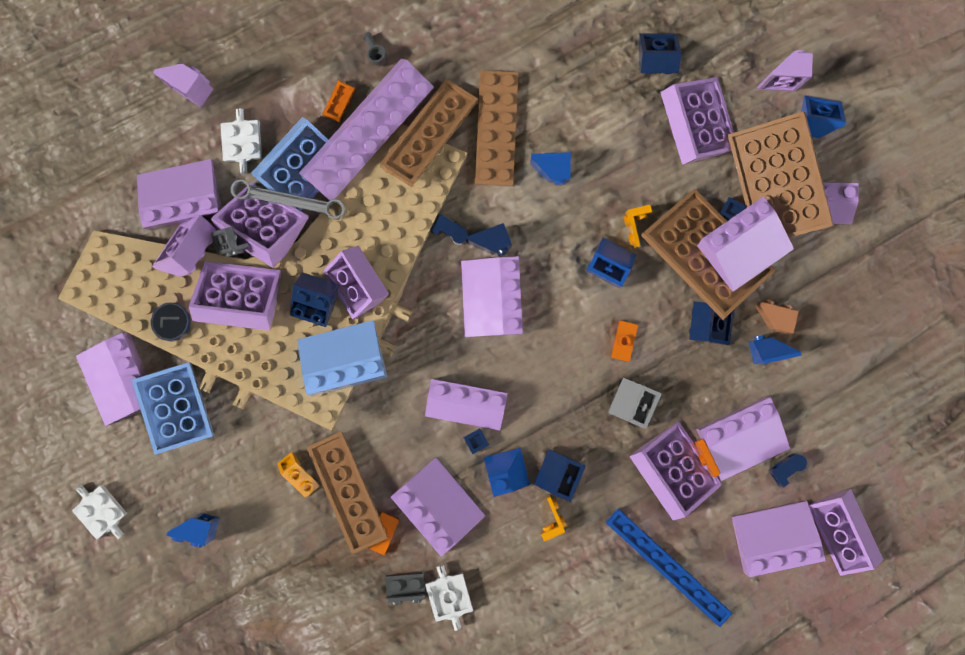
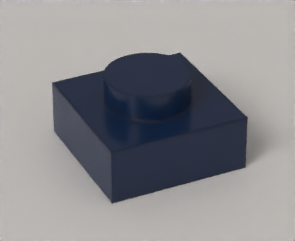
[720,197,746,220]
[463,428,489,455]

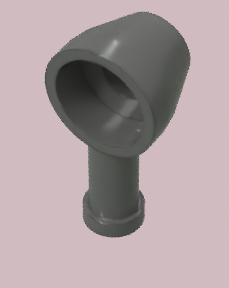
[363,32,387,66]

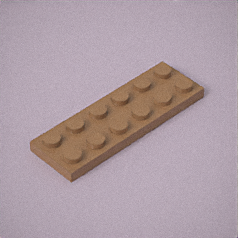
[475,71,518,187]
[380,79,478,188]
[307,431,389,554]

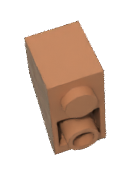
[756,300,799,334]

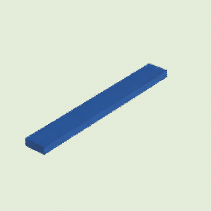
[605,508,733,627]

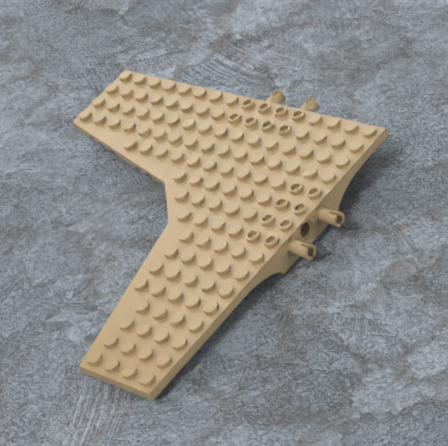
[58,124,467,431]

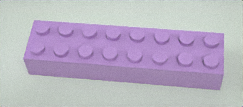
[299,59,434,200]

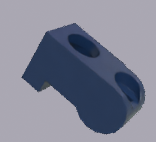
[431,215,468,245]
[768,453,807,488]

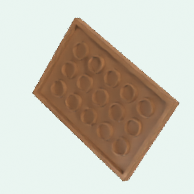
[728,111,834,237]
[641,188,776,320]

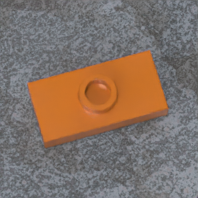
[322,80,356,123]
[610,320,638,362]
[694,439,721,477]
[368,511,400,555]

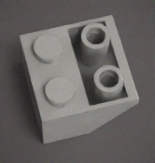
[608,378,661,429]

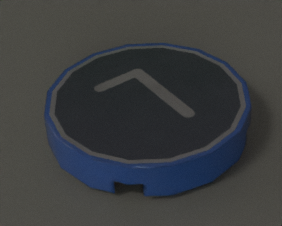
[151,302,191,342]

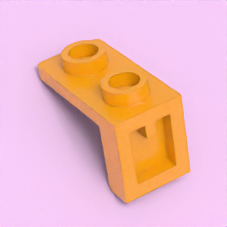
[624,205,652,249]
[277,451,319,497]
[540,495,567,541]

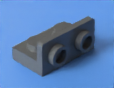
[211,227,249,257]
[385,572,426,605]

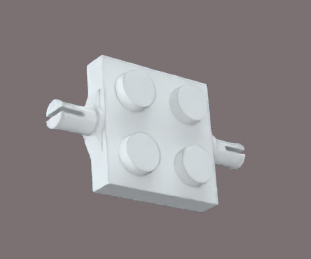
[221,108,262,174]
[72,484,128,540]
[425,564,473,631]

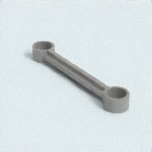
[231,180,346,220]

